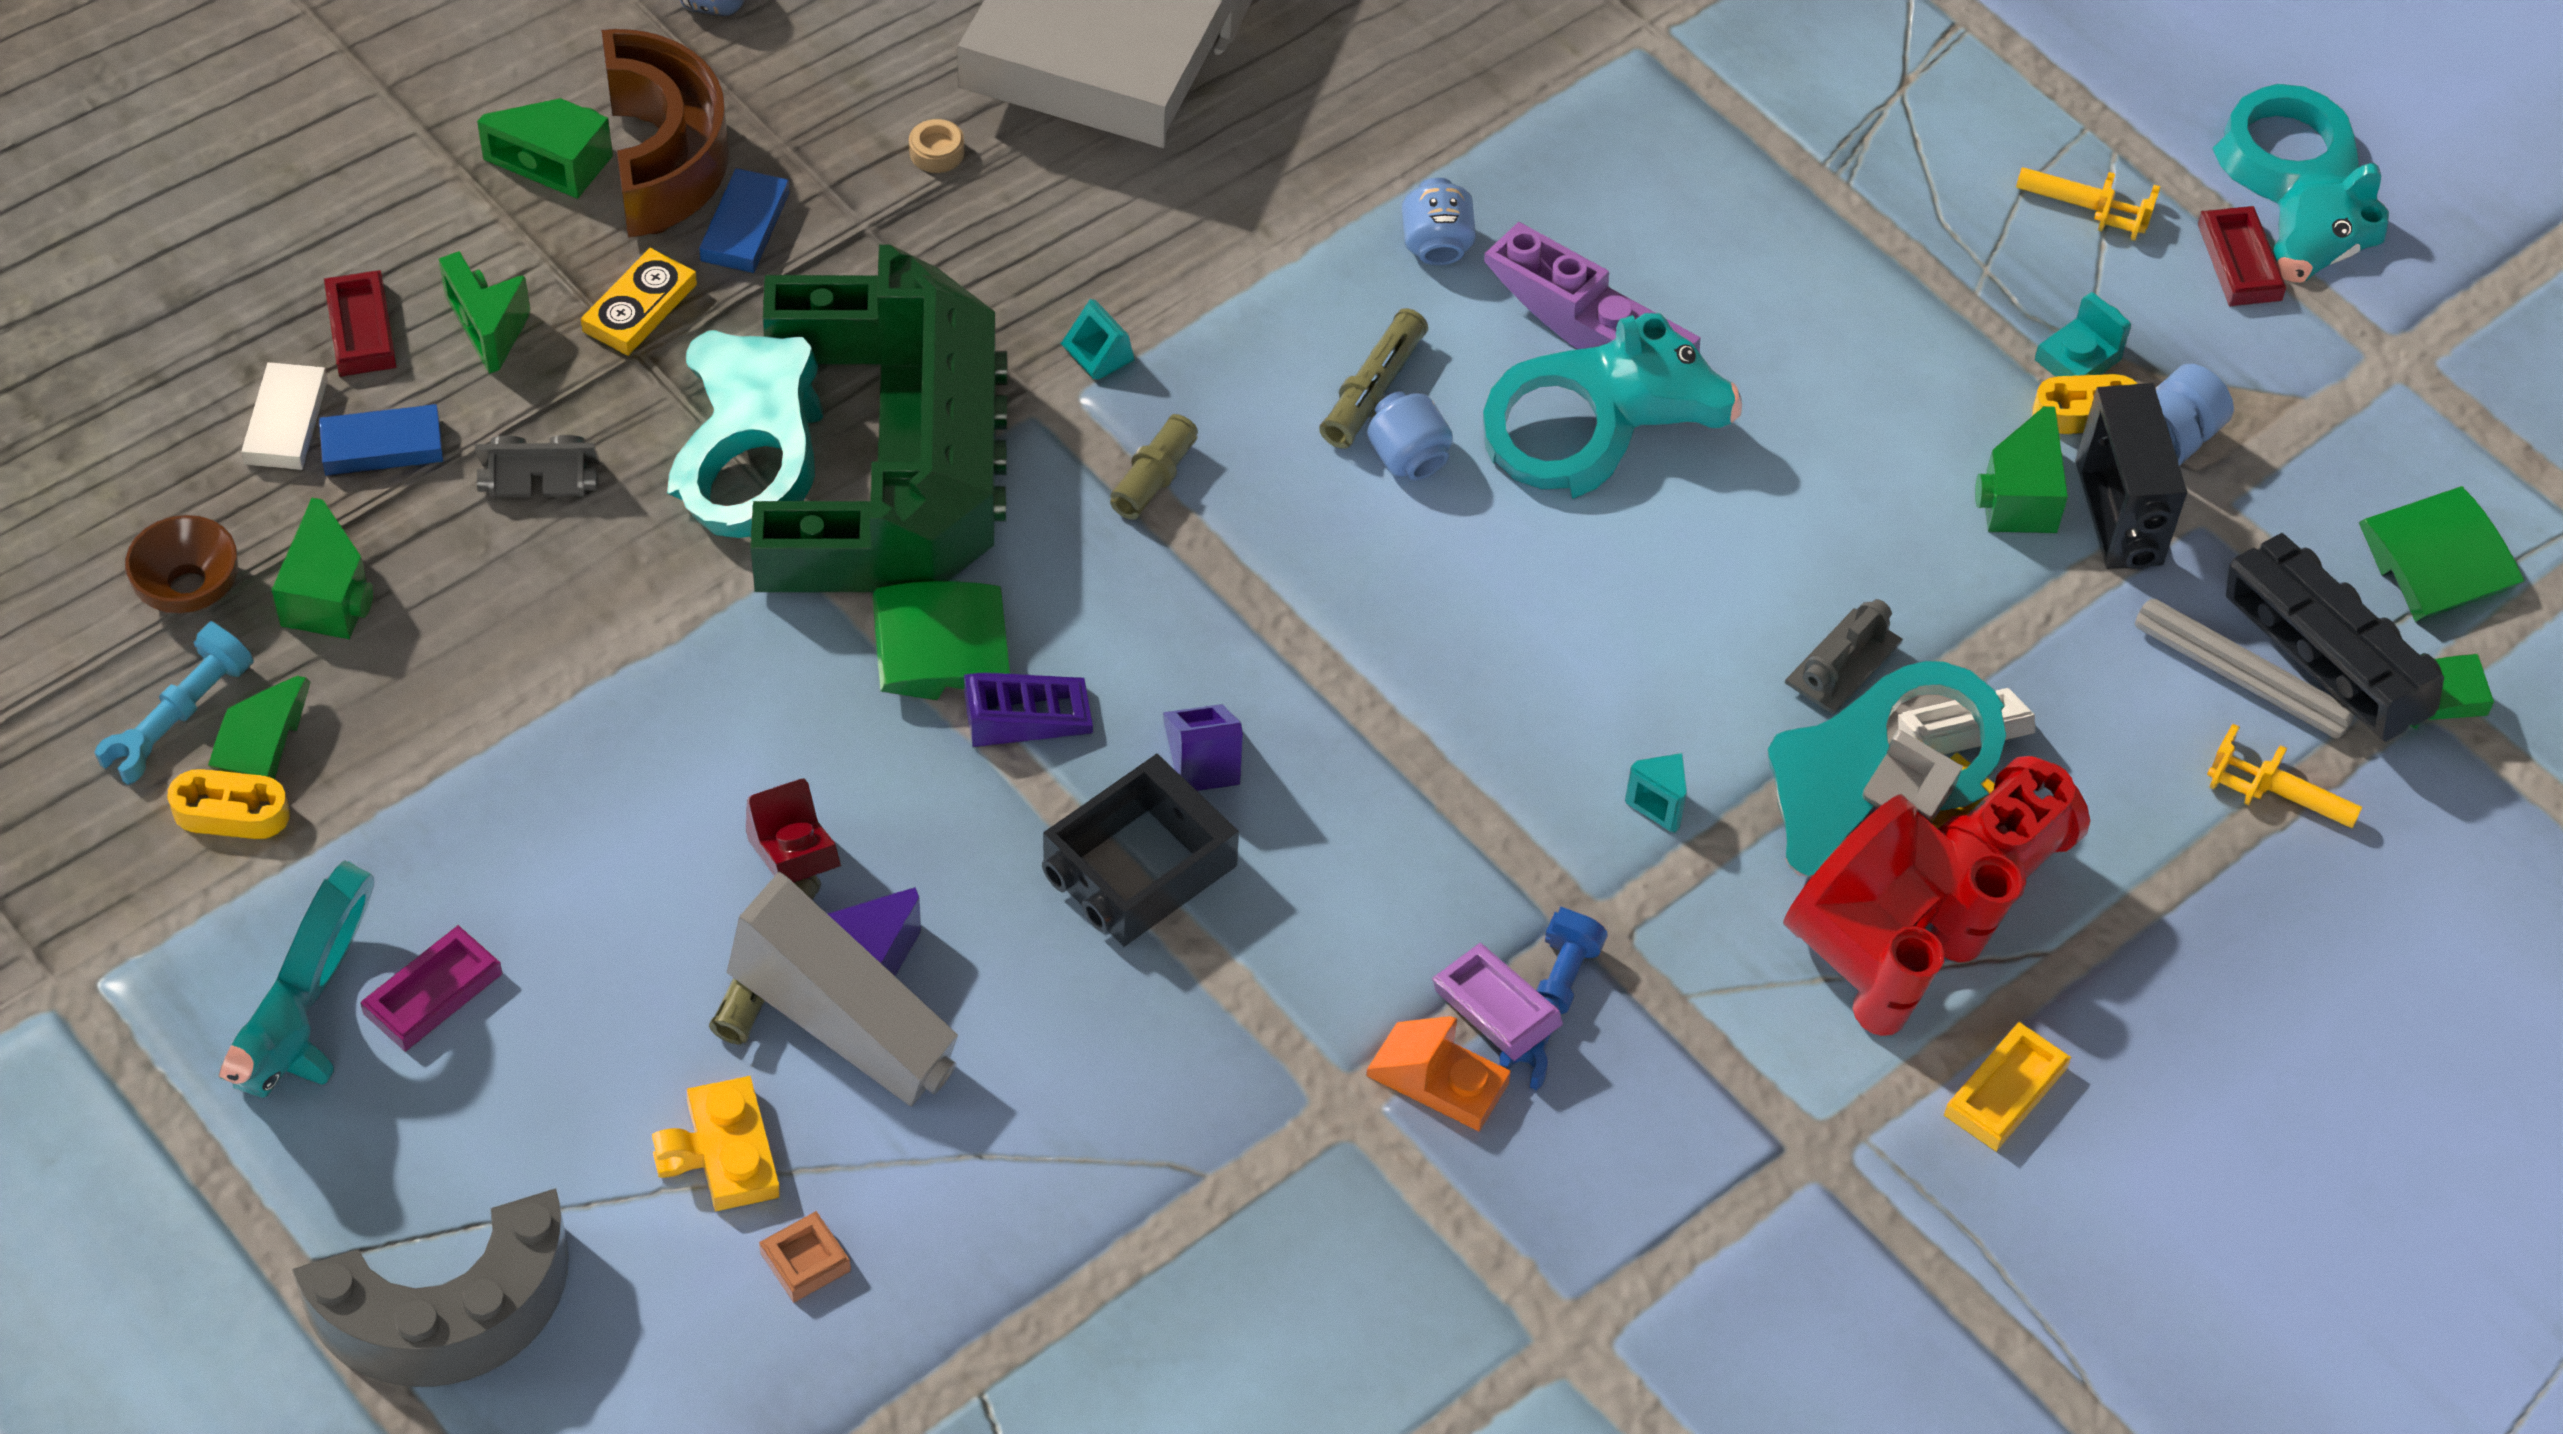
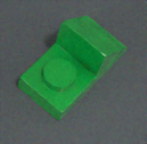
[438,251,531,374]

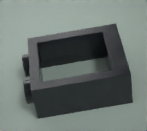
[2075,383,2187,569]
[1042,753,1239,947]

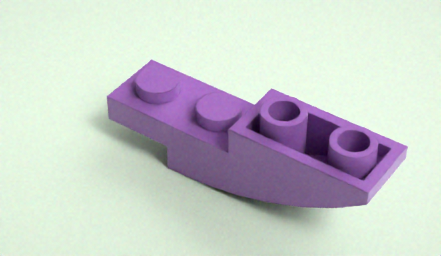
[1484,222,1701,353]

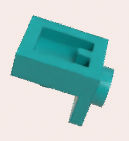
[2034,292,2131,377]

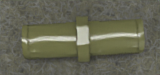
[1110,414,1198,520]

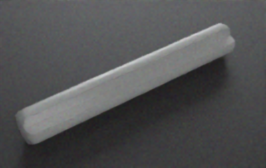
[2135,599,2354,738]

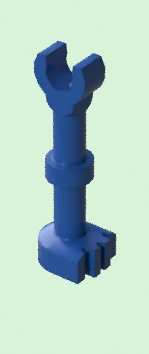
[1499,907,1608,1090]

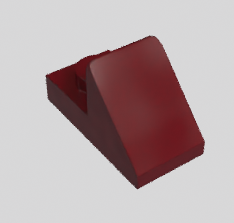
[746,778,841,883]

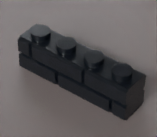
[2226,533,2444,742]

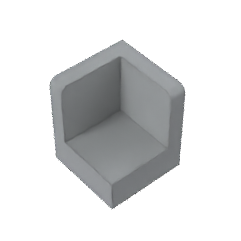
[1862,729,1963,823]

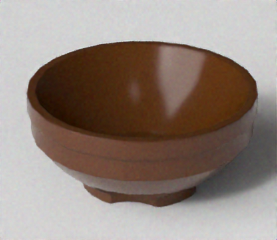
[125,515,238,613]

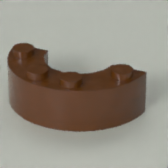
[601,29,729,238]

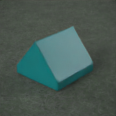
[1060,299,1135,380]
[1625,753,1687,833]

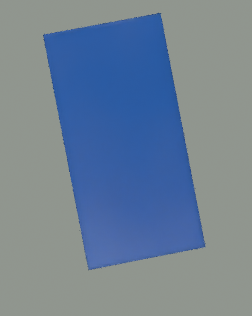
[699,168,790,273]
[319,404,444,476]

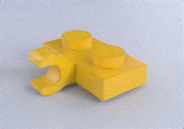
[652,1076,779,1212]

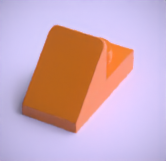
[1366,1016,1511,1132]

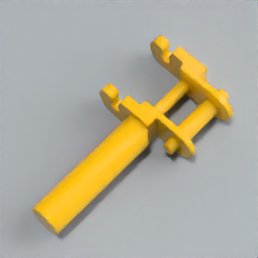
[2016,167,2161,241]
[2207,724,2363,829]

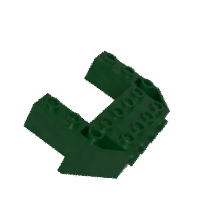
[750,244,1008,592]

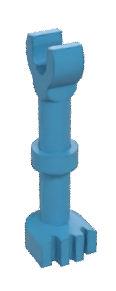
[94,621,254,785]

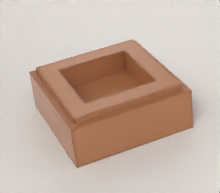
[759,1211,851,1303]

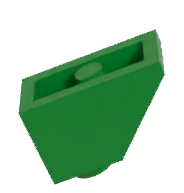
[477,98,613,199]
[1975,406,2068,533]
[272,497,373,640]

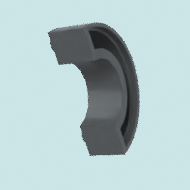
[292,1188,569,1387]

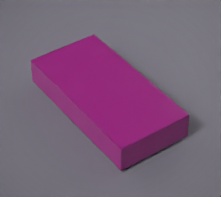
[360,925,503,1052]

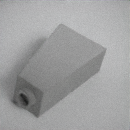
[727,872,958,1107]

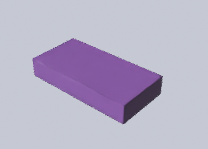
[1432,942,1563,1061]

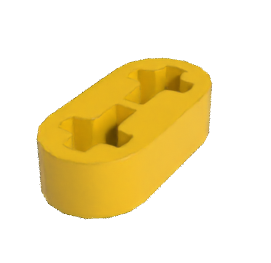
[2032,374,2138,434]
[167,769,290,839]

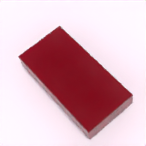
[2198,206,2286,306]
[324,270,397,377]

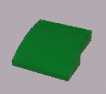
[2359,486,2525,622]
[872,581,1010,701]

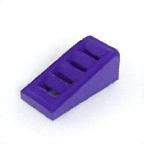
[964,673,1093,747]

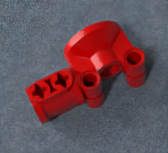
[1783,756,2091,1036]

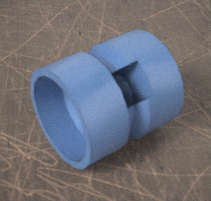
[2156,364,2234,466]

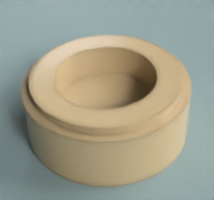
[909,119,965,173]

